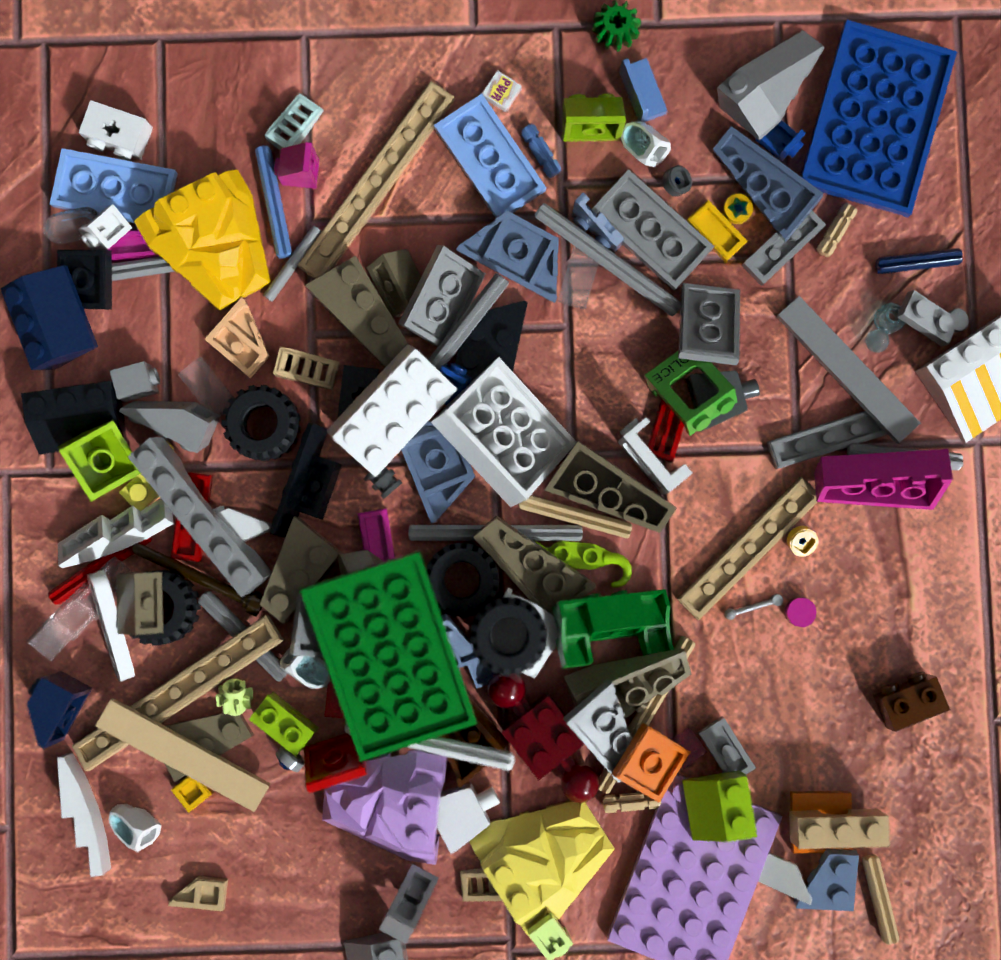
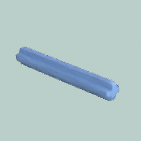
[255,145,292,259]

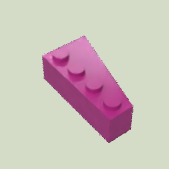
[814,449,953,510]

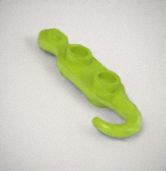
[536,541,632,588]

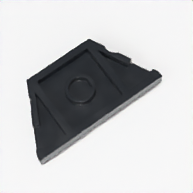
[455,301,528,383]

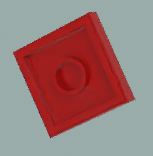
[304,733,367,794]

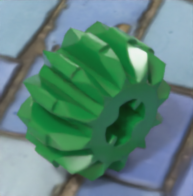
[592,0,641,52]

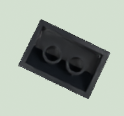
[21,381,127,455]

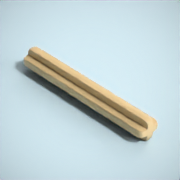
[519,495,632,538]

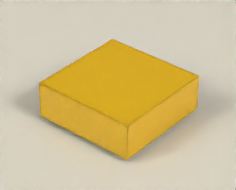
[171,776,214,813]

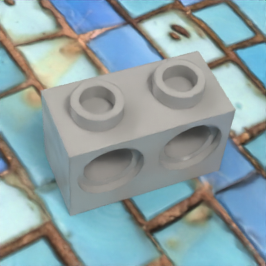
[379,864,439,944]

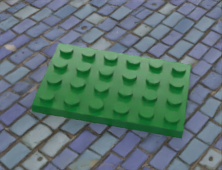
[300,550,477,762]

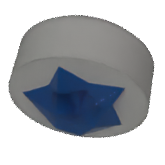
[275,746,304,772]

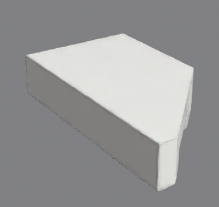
[758,853,813,905]

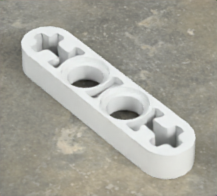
[87,570,135,682]

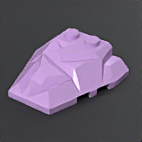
[322,749,447,865]

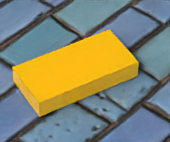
[687,200,748,263]

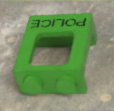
[644,351,738,436]

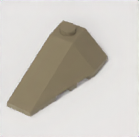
[564,648,691,719]

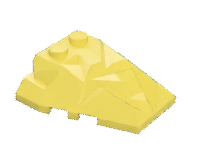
[469,800,615,939]

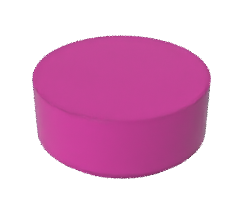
[785,597,817,627]

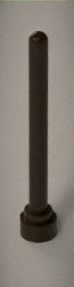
[132,543,264,617]

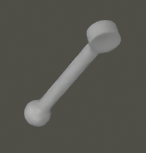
[724,594,784,620]

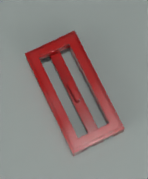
[647,399,690,463]

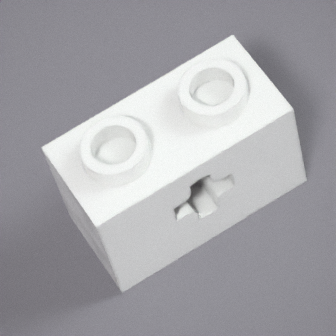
[78,100,153,160]

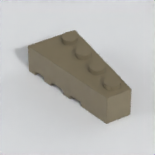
[305,256,408,368]

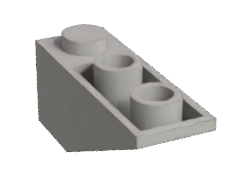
[119,401,221,453]

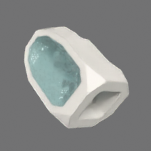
[621,121,671,167]
[279,648,331,689]
[108,804,162,852]

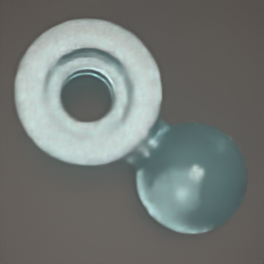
[865,303,905,353]

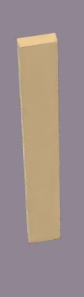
[297,81,455,279]
[72,615,284,771]

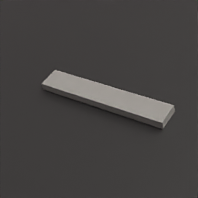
[777,296,921,444]

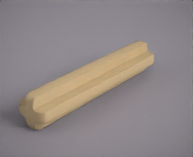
[862,854,899,945]

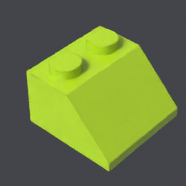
[562,94,626,142]
[57,420,141,502]
[682,770,758,842]

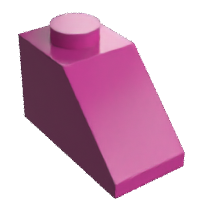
[274,142,320,189]

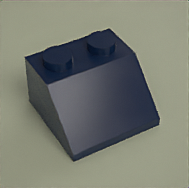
[27,672,92,749]

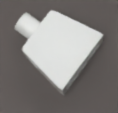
[437,783,500,854]

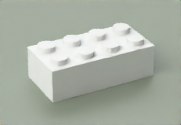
[326,344,457,477]

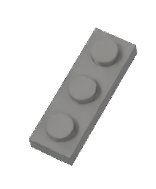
[742,211,826,286]

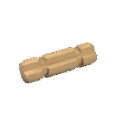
[816,203,857,257]
[603,792,661,813]

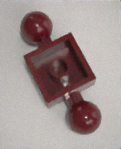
[488,672,599,803]

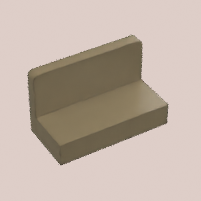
[367,249,421,318]
[116,572,163,635]

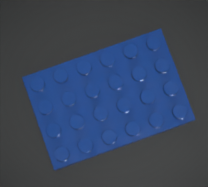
[800,20,957,217]

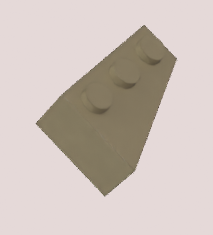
[260,516,342,623]

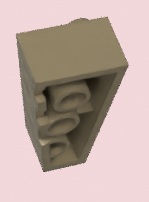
[545,441,677,533]

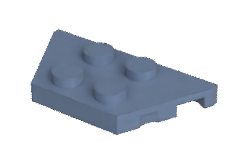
[456,210,559,303]
[401,421,475,524]

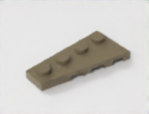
[474,516,596,616]

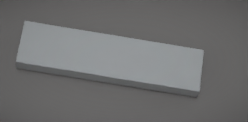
[767,411,887,470]

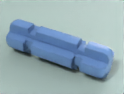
[521,124,561,178]

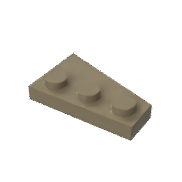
[165,713,254,782]

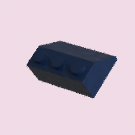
[0,265,98,370]

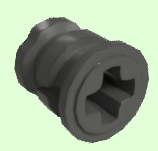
[363,467,402,499]

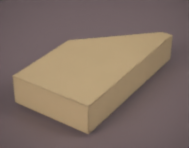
[168,876,228,911]

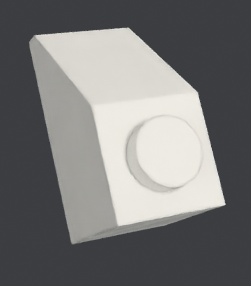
[213,506,272,542]

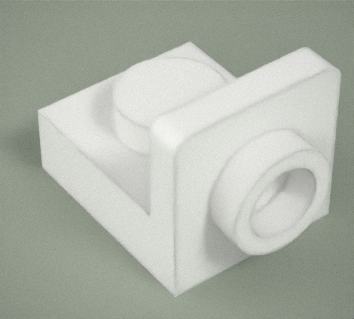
[78,204,132,250]

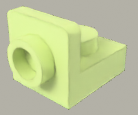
[527,912,573,960]

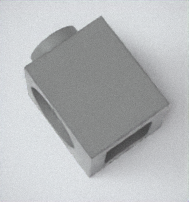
[110,361,160,402]

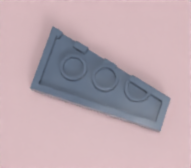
[713,126,824,242]

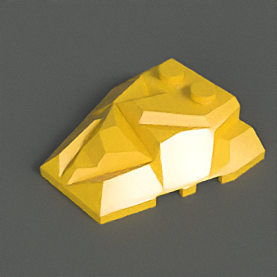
[134,169,271,311]

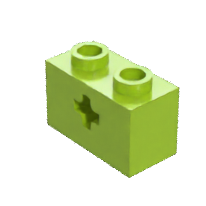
[249,692,319,756]

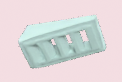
[264,93,323,150]

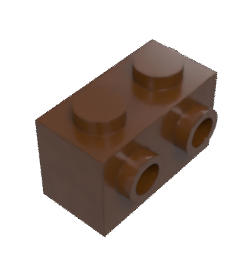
[873,672,950,732]

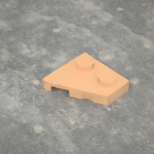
[205,297,270,378]

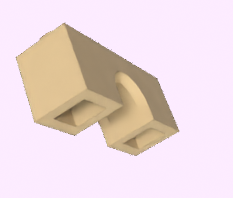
[789,809,890,849]

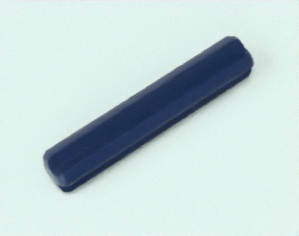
[875,248,963,274]

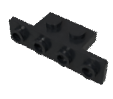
[270,422,342,538]

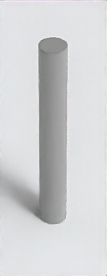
[263,225,322,302]

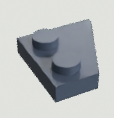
[572,193,624,253]
[794,849,859,911]

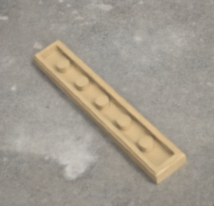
[677,477,817,620]
[95,698,271,812]

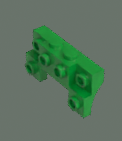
[552,589,674,669]

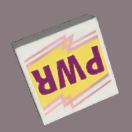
[482,70,521,112]

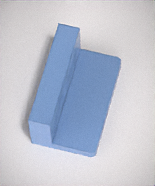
[619,58,668,122]

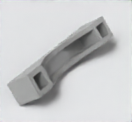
[128,437,272,597]

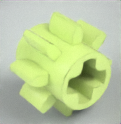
[215,678,253,716]

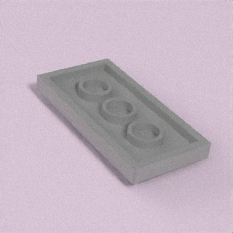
[592,169,715,291]

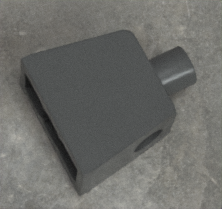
[686,370,760,432]

